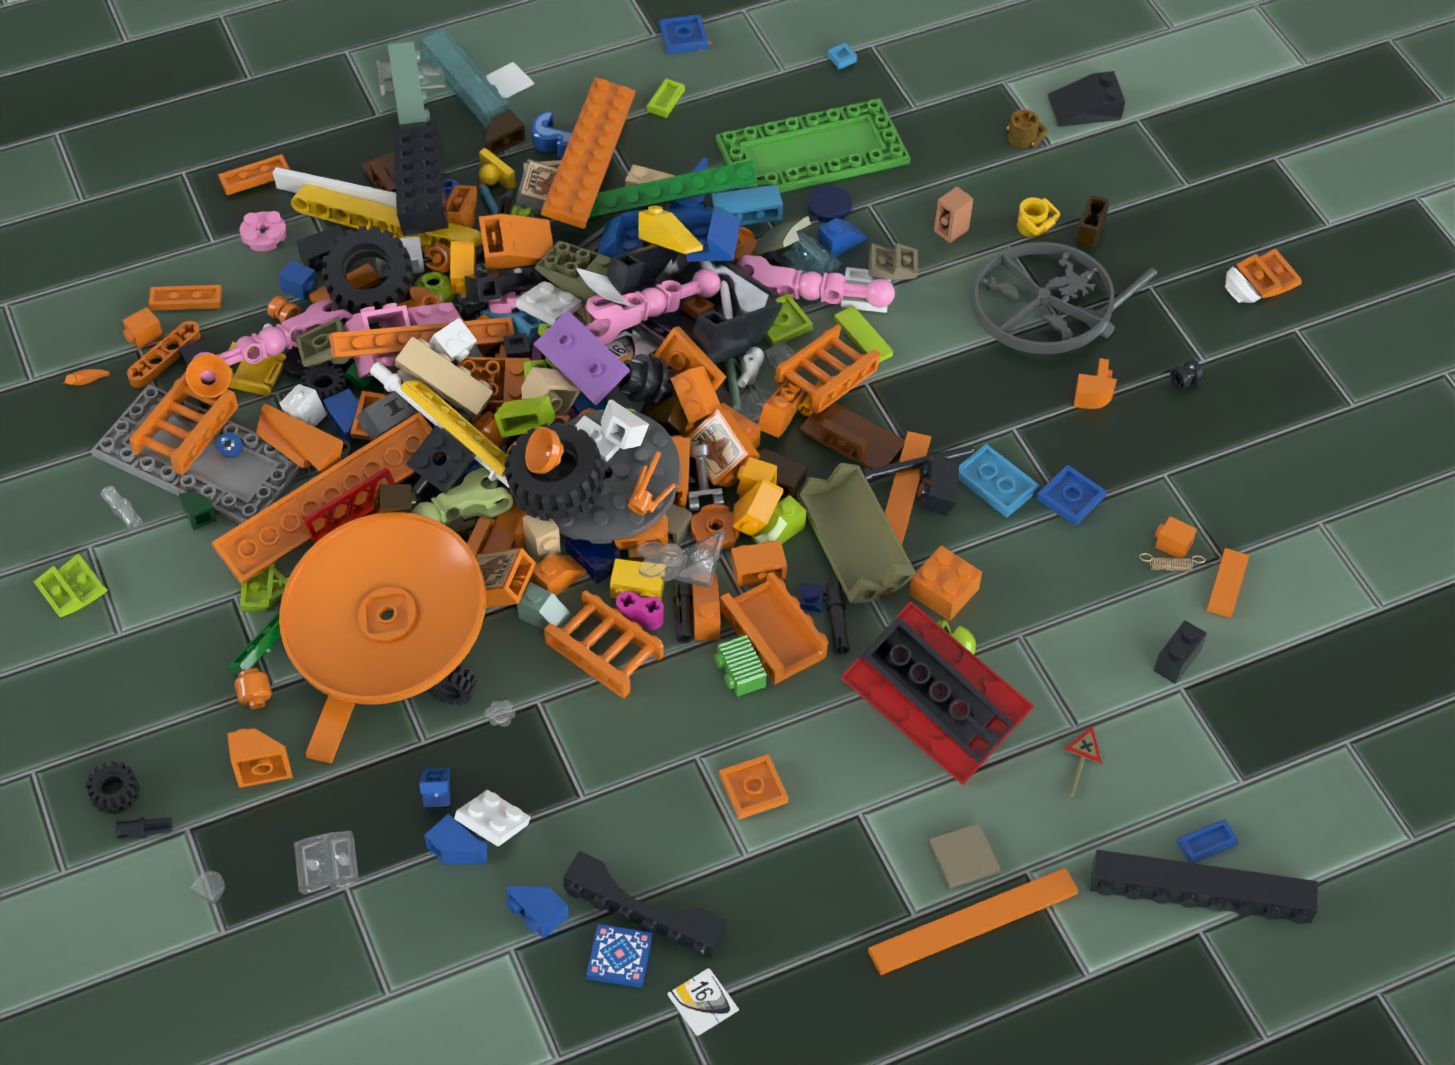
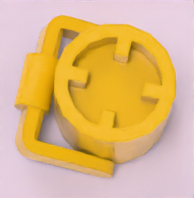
[1016,197,1060,238]

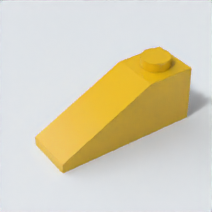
[639,206,703,254]

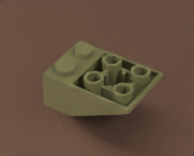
[535,241,611,305]

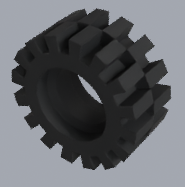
[301,362,347,407]
[428,665,477,705]
[86,761,139,814]

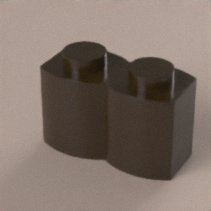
[1076,195,1109,249]

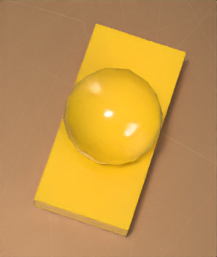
[478,148,516,190]

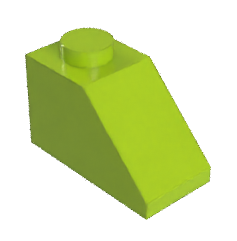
[752,495,806,544]

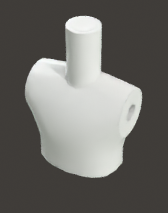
[737,347,764,388]

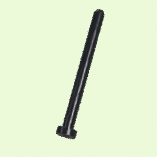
[861,445,975,483]

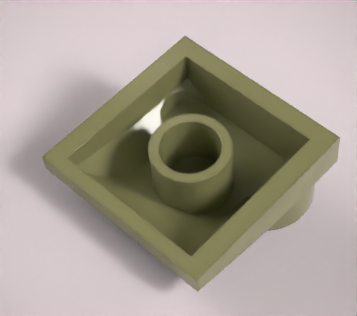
[296,317,350,367]

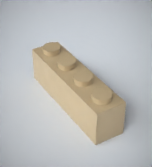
[395,337,493,421]

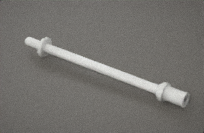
[370,362,509,488]

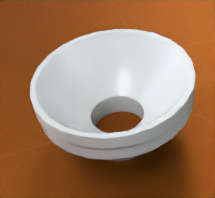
[1225,267,1261,303]

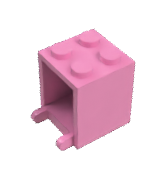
[345,303,411,378]

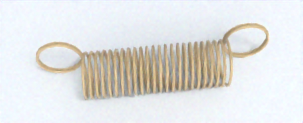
[1139,553,1205,572]

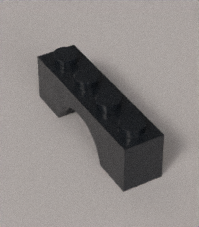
[465,265,558,302]

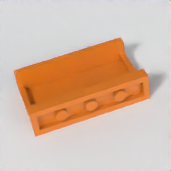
[720,572,829,685]

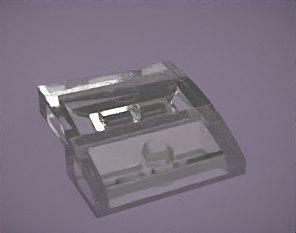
[294,831,359,895]

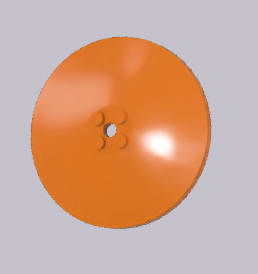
[279,512,486,705]

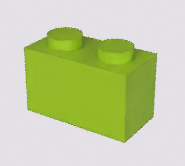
[494,395,556,437]

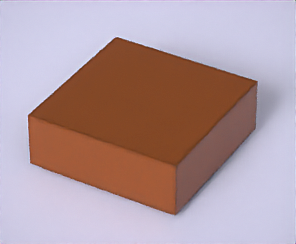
[681,295,714,320]

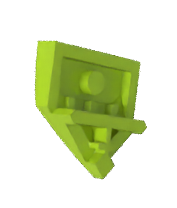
[240,564,289,612]

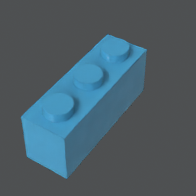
[711,185,783,226]

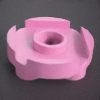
[240,211,287,251]
[488,291,528,313]

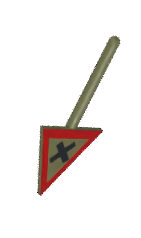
[1064,725,1102,798]

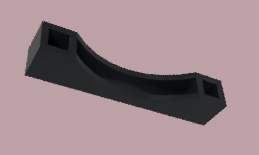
[563,851,727,959]

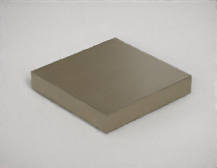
[929,823,1001,889]

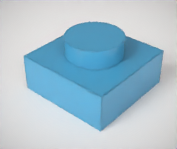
[827,43,857,69]

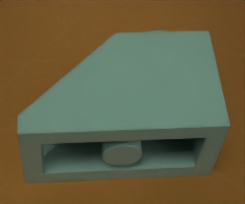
[517,582,574,630]

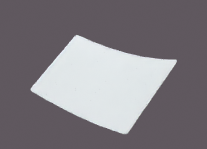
[576,268,645,310]

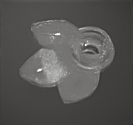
[637,542,684,582]

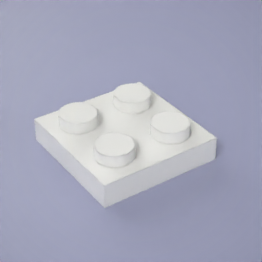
[515,281,582,325]
[454,790,531,846]

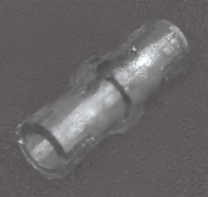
[101,485,143,530]

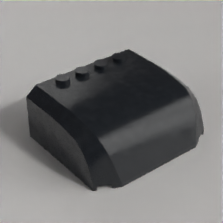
[606,244,783,364]

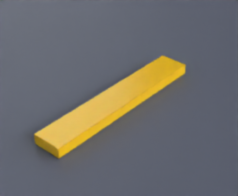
[400,380,508,476]

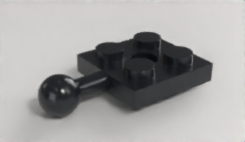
[406,425,476,509]

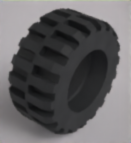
[322,226,414,315]
[504,423,605,522]

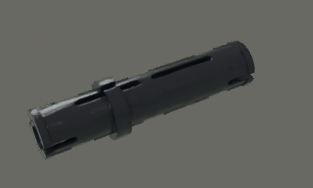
[672,572,693,644]
[825,580,850,654]

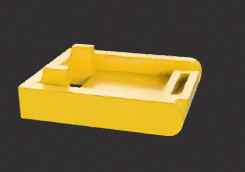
[228,342,286,396]

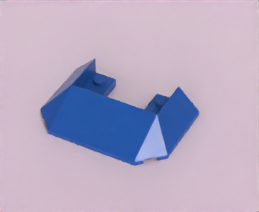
[597,207,741,262]

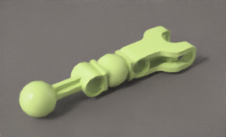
[412,467,513,525]

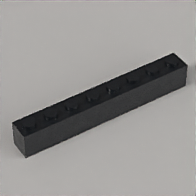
[1090,849,1318,924]

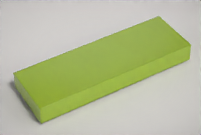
[834,306,893,363]

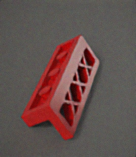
[302,468,396,544]

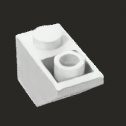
[601,400,649,449]

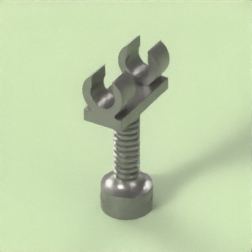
[687,444,724,511]

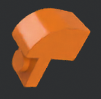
[1073,358,1117,409]

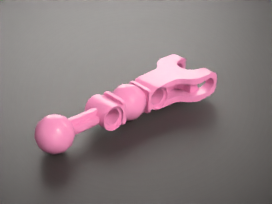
[737,255,895,308]
[585,269,721,345]
[192,299,353,382]

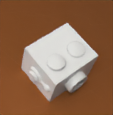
[428,318,477,363]
[280,384,327,427]

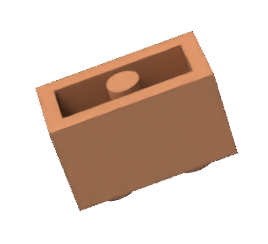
[934,187,973,243]

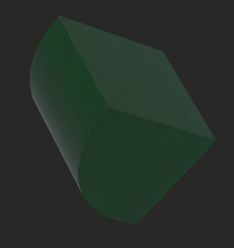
[179,492,217,530]

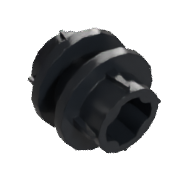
[618,354,675,405]

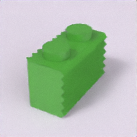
[715,635,767,697]

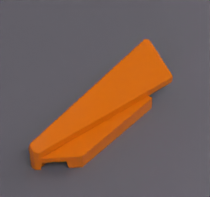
[256,404,343,472]

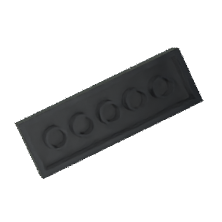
[393,124,449,236]

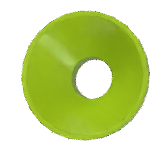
[413,272,455,303]

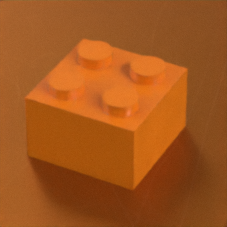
[909,546,982,621]

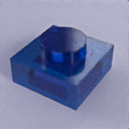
[797,582,825,612]

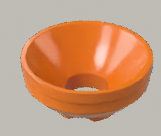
[186,354,231,398]
[525,427,563,474]

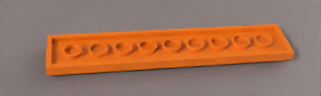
[541,77,636,229]
[212,412,445,585]

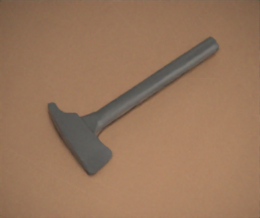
[1077,268,1157,338]

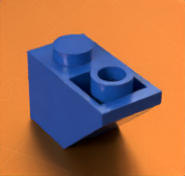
[424,814,488,865]
[506,886,569,939]

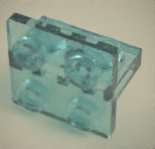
[783,230,841,277]

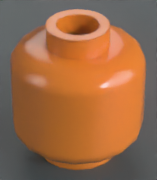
[234,668,272,709]

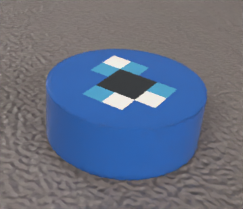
[216,432,243,458]

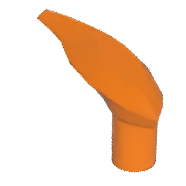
[64,369,110,385]

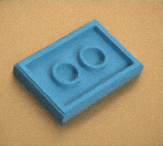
[958,444,1040,518]

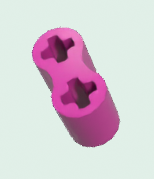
[616,591,664,630]

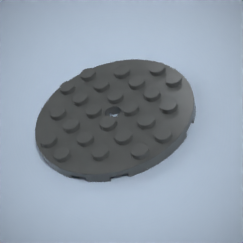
[534,409,681,544]

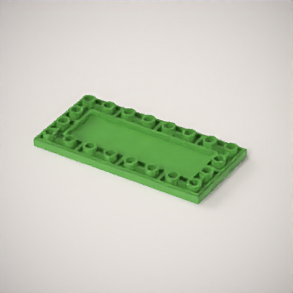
[716,99,910,193]

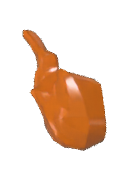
[421,242,451,273]

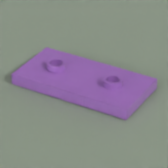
[534,310,631,405]

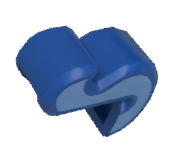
[531,111,573,158]

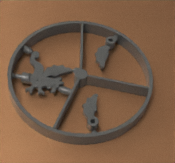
[974,242,1114,354]

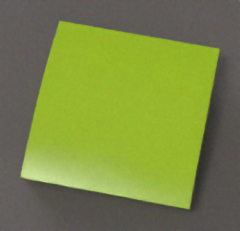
[34,553,108,617]

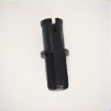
[116,817,173,839]

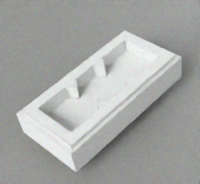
[575,415,620,462]

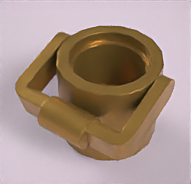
[1006,109,1047,148]

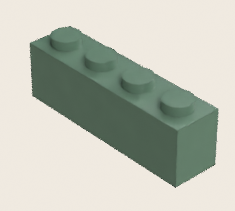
[387,41,430,130]

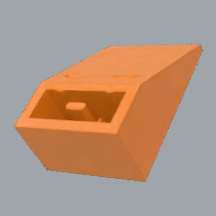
[479,214,553,271]
[457,357,530,411]

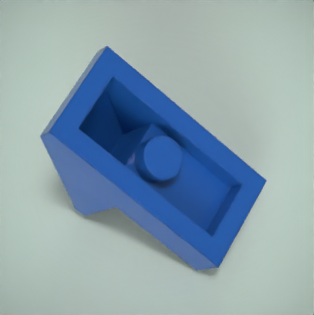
[420,768,450,807]

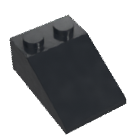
[1048,71,1125,127]

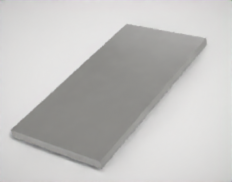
[91,384,306,525]

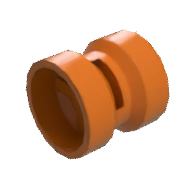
[267,295,301,323]

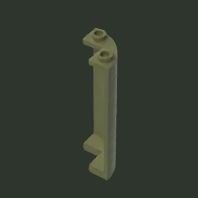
[796,463,916,603]

